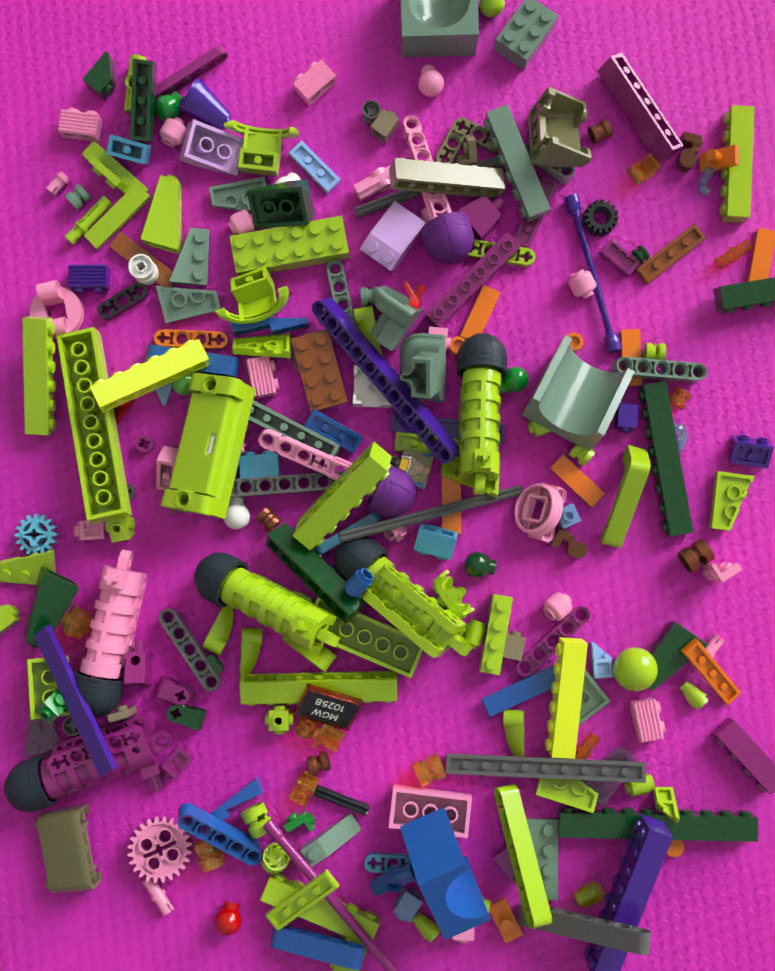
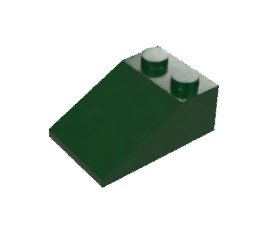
[247,179,315,228]

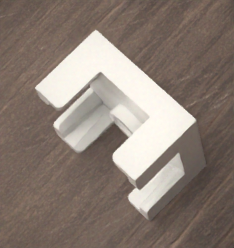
[353,365,393,408]

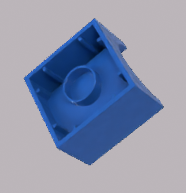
[400,807,491,940]

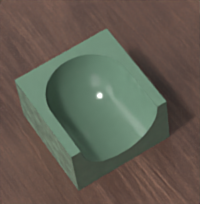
[400,0,479,58]

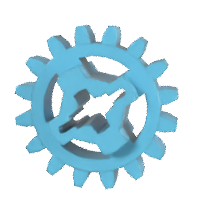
[14,514,59,555]

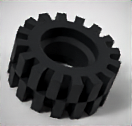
[582,199,619,237]

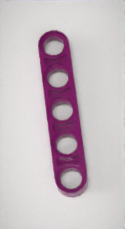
[155,45,228,102]
[515,606,590,677]

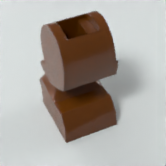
[676,132,703,173]
[548,529,587,558]

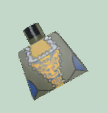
[390,450,434,490]

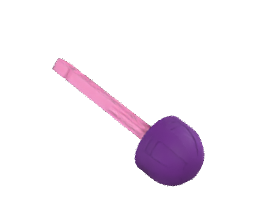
[402,116,474,264]
[258,429,416,517]

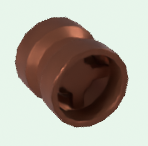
[587,119,613,144]
[255,506,282,533]
[307,751,332,776]

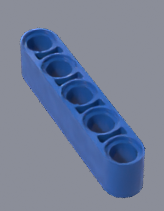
[145,345,240,378]
[177,803,262,865]
[270,925,365,970]

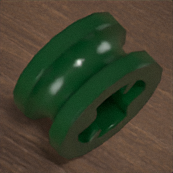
[631,245,650,264]

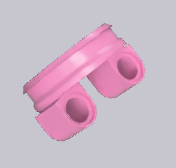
[30,280,84,339]
[514,483,566,542]

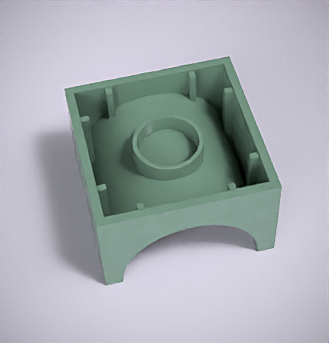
[522,335,635,451]

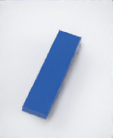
[230,318,310,336]
[481,665,555,717]
[201,776,264,826]

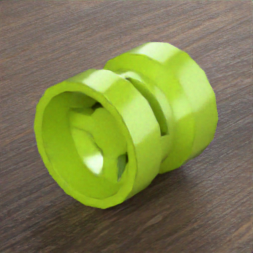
[643,343,666,360]
[568,444,595,467]

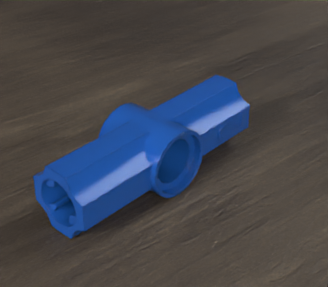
[369,863,416,896]

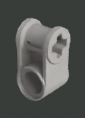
[538,166,575,184]

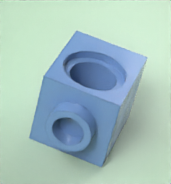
[558,503,581,529]
[393,886,423,922]

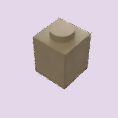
[370,108,399,144]
[503,630,526,661]

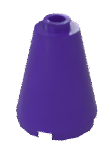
[178,78,232,130]

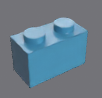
[106,135,152,164]
[239,450,281,479]
[414,523,458,560]

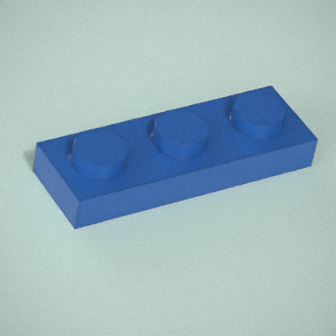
[304,408,364,453]

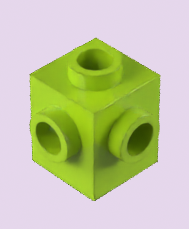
[105,516,135,542]
[265,705,294,734]

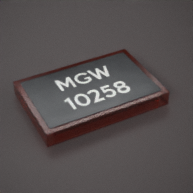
[293,683,363,731]

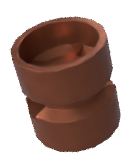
[677,538,715,574]

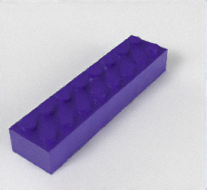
[584,814,673,971]

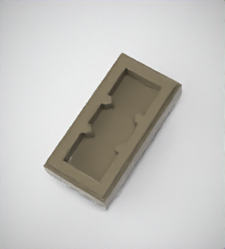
[107,705,137,723]

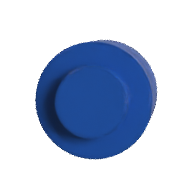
[344,568,373,597]

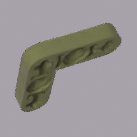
[436,118,498,164]

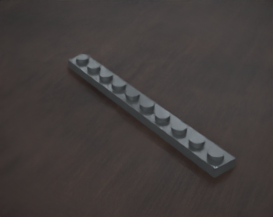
[446,753,646,783]

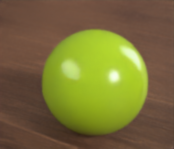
[613,647,658,692]

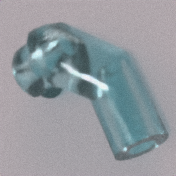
[697,167,714,197]
[674,423,689,452]

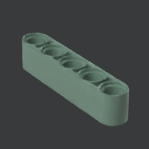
[610,357,707,383]

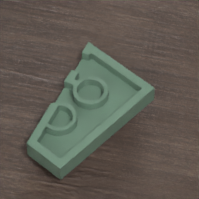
[169,228,210,287]

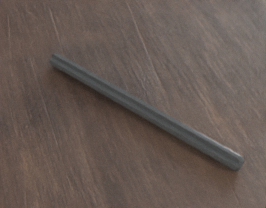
[355,145,530,218]
[338,485,523,542]

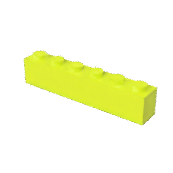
[90,339,210,413]
[545,637,588,759]

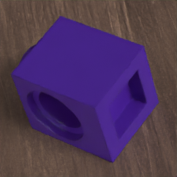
[614,403,639,433]

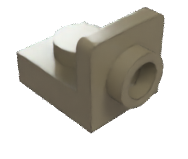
[456,134,478,166]

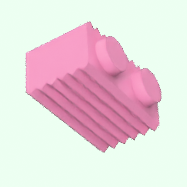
[293,59,337,106]
[58,108,103,142]
[246,356,280,399]
[629,697,665,743]

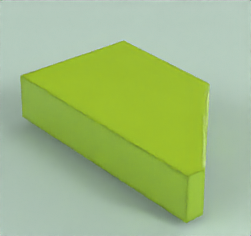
[652,787,680,823]

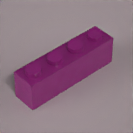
[712,717,775,795]

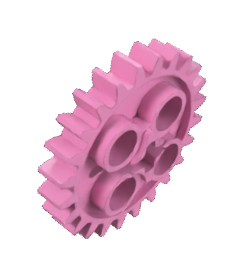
[127,816,193,883]

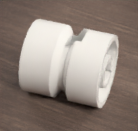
[128,254,159,285]

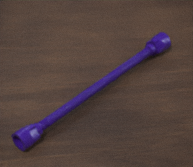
[564,194,622,353]

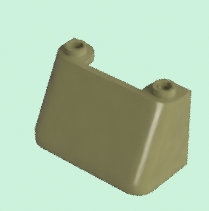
[528,87,592,167]
[35,803,102,893]

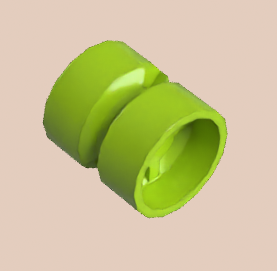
[240,801,272,839]

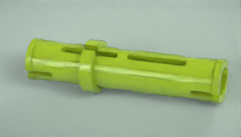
[64,196,112,245]

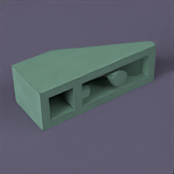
[300,813,362,867]

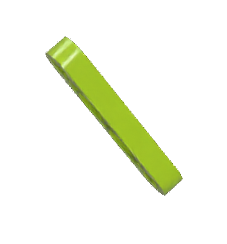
[466,239,535,267]

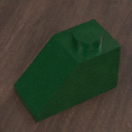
[82,51,116,100]

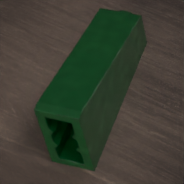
[24,566,79,648]
[644,621,708,691]

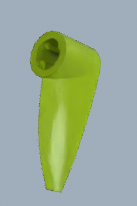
[354,306,383,357]
[202,605,233,656]
[239,627,262,681]
[282,636,336,673]
[503,709,524,757]

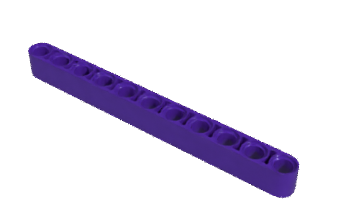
[312,298,460,464]

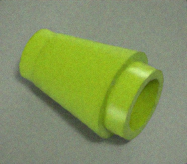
[679,680,709,710]
[412,912,440,943]

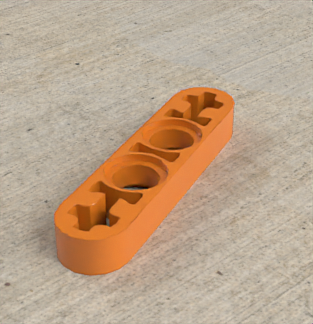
[154,329,229,350]

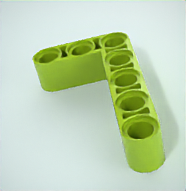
[601,445,651,549]

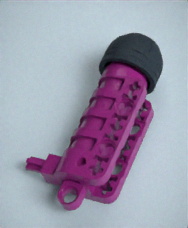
[4,714,171,812]

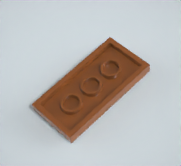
[291,329,348,412]

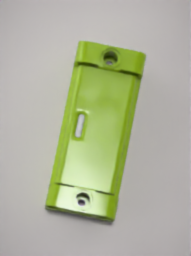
[161,373,256,519]

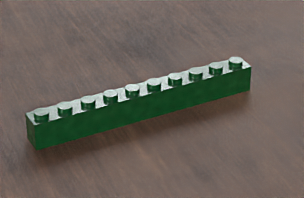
[557,806,758,842]

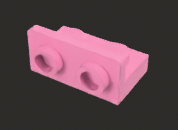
[701,562,742,582]

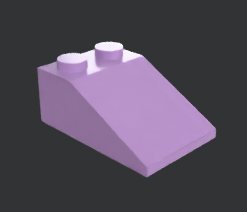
[178,119,244,176]
[360,201,426,271]

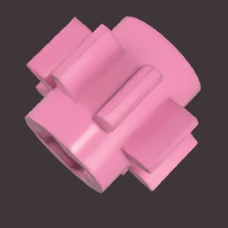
[384,517,407,542]

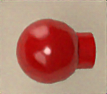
[214,901,242,936]

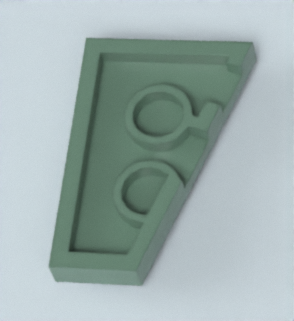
[209,177,266,212]
[156,286,221,324]
[579,669,611,725]

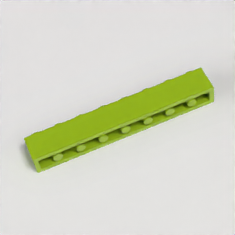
[239,671,397,706]

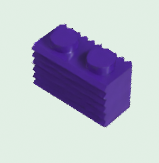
[67,264,110,294]

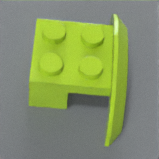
[224,120,299,177]
[215,266,289,324]

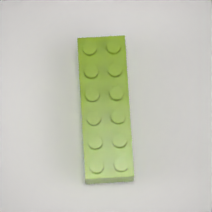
[230,216,350,276]
[292,441,392,550]
[315,597,423,678]

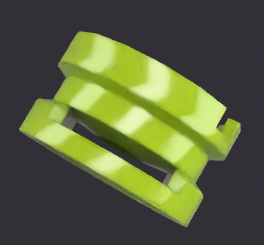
[261,843,290,874]

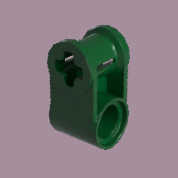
[167,704,207,730]

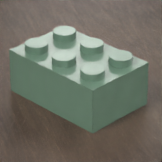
[494,0,559,70]

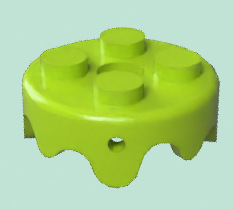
[432,569,475,619]

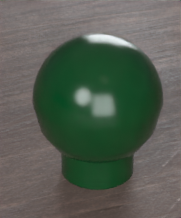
[464,552,496,578]

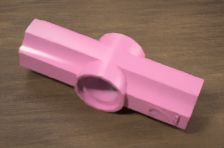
[353,165,391,201]

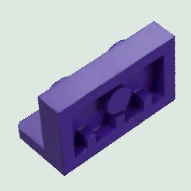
[728,434,774,469]

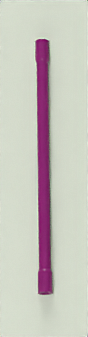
[262,819,399,971]

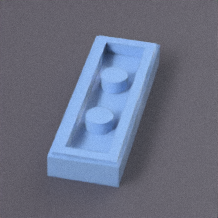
[288,140,341,194]

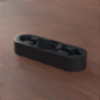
[97,282,149,321]

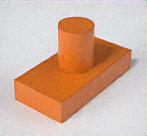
[700,145,739,174]
[489,896,523,943]

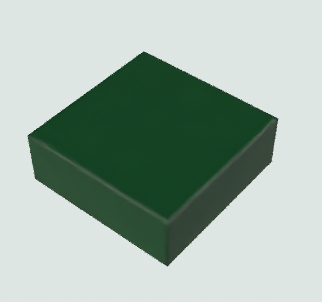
[206,653,225,675]

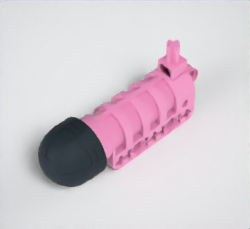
[73,549,147,718]

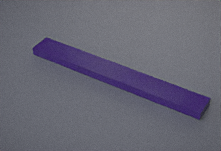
[34,625,117,778]

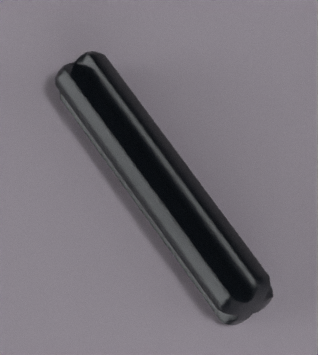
[314,785,370,816]

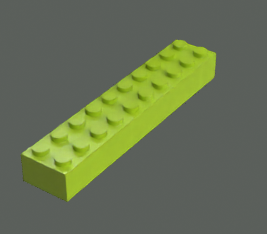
[56,327,132,524]

